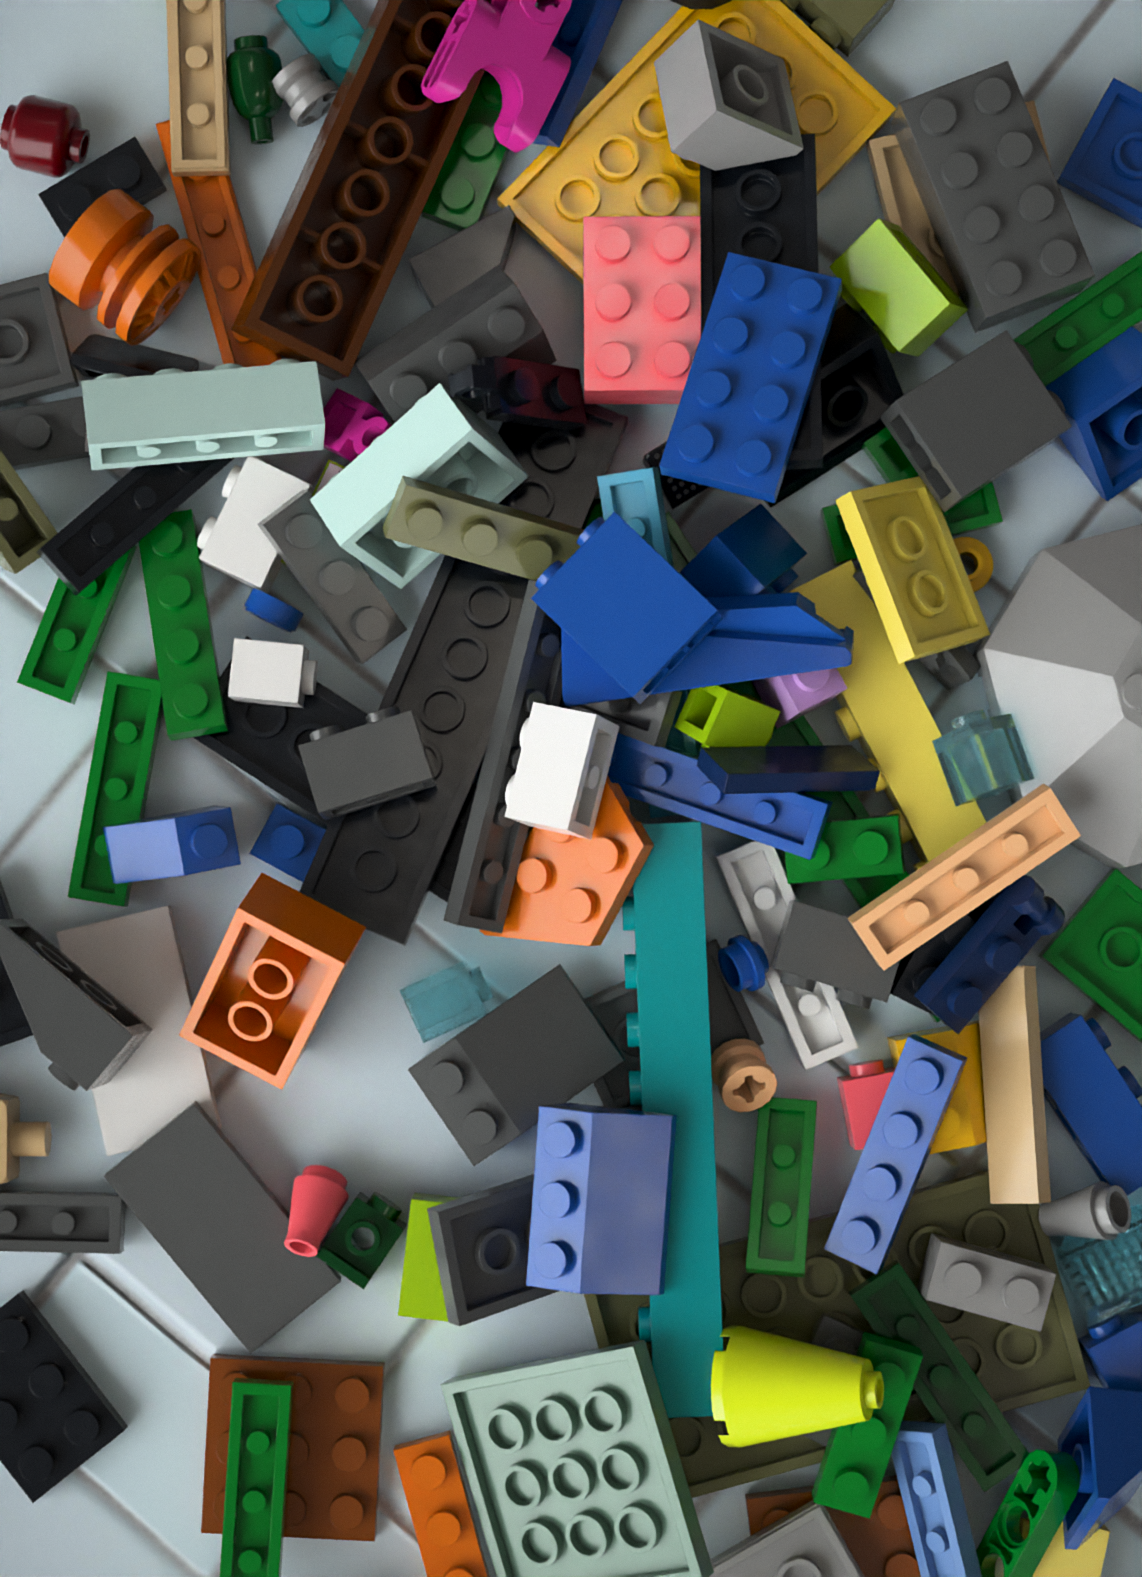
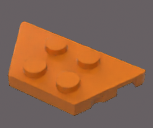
[479,775,654,946]

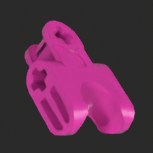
[421,0,572,153]

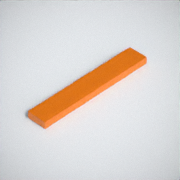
[156,120,282,367]

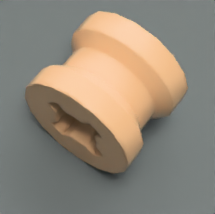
[711,1038,777,1112]

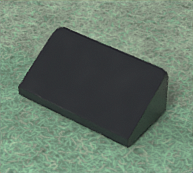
[70,334,199,379]

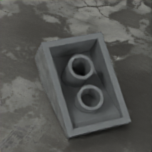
[0,919,153,1091]
[408,964,625,1166]

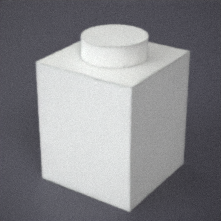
[228,638,318,708]

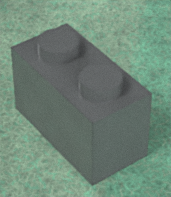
[298,707,436,820]
[770,901,900,1009]

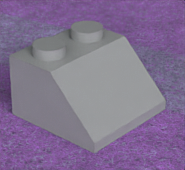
[654,19,804,171]

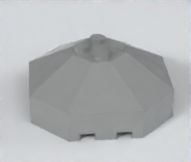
[973,524,1142,868]

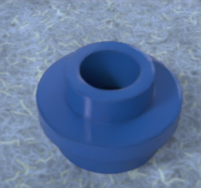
[718,935,769,992]

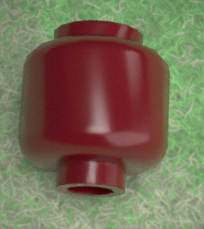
[0,95,90,178]

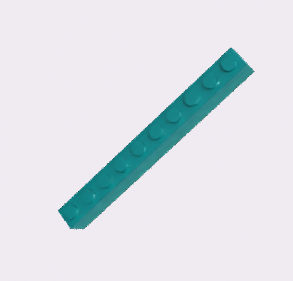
[622,822,723,1418]

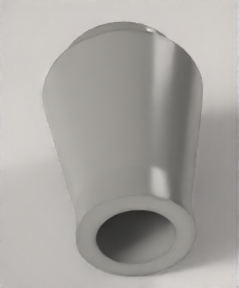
[1039,1181,1131,1240]

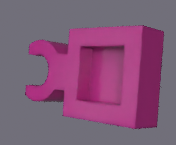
[323,388,392,462]

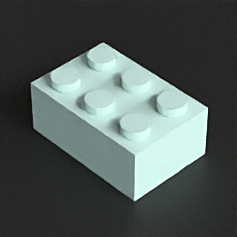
[310,383,529,589]

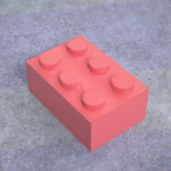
[583,216,701,404]

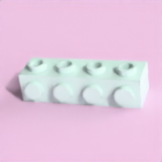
[81,359,325,470]

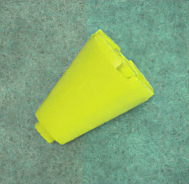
[711,1325,884,1448]

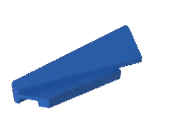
[561,592,854,706]

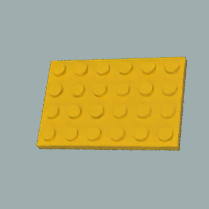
[497,0,896,317]

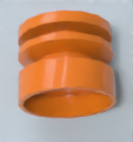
[49,189,202,346]

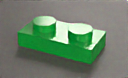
[785,814,905,884]

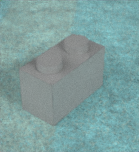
[917,1233,1056,1332]

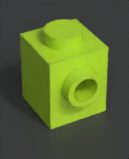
[674,684,781,752]

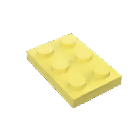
[835,476,990,664]

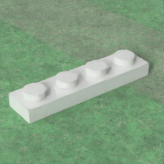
[715,841,859,1070]

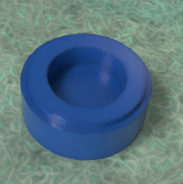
[244,588,304,633]

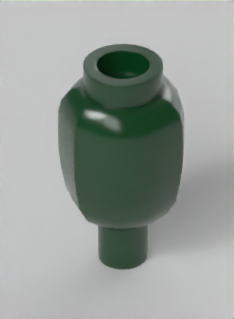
[226,35,283,145]

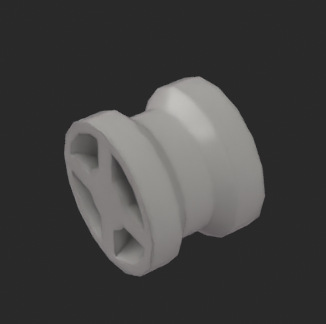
[272,53,339,127]

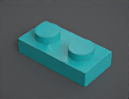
[275,0,365,87]

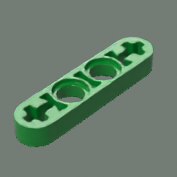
[976,1450,1080,1577]

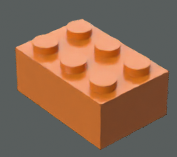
[179,873,366,1089]

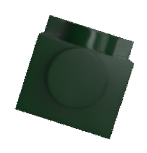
[316,1192,407,1290]

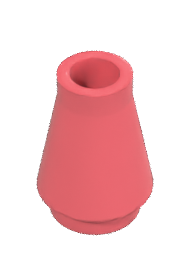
[284,1165,349,1257]

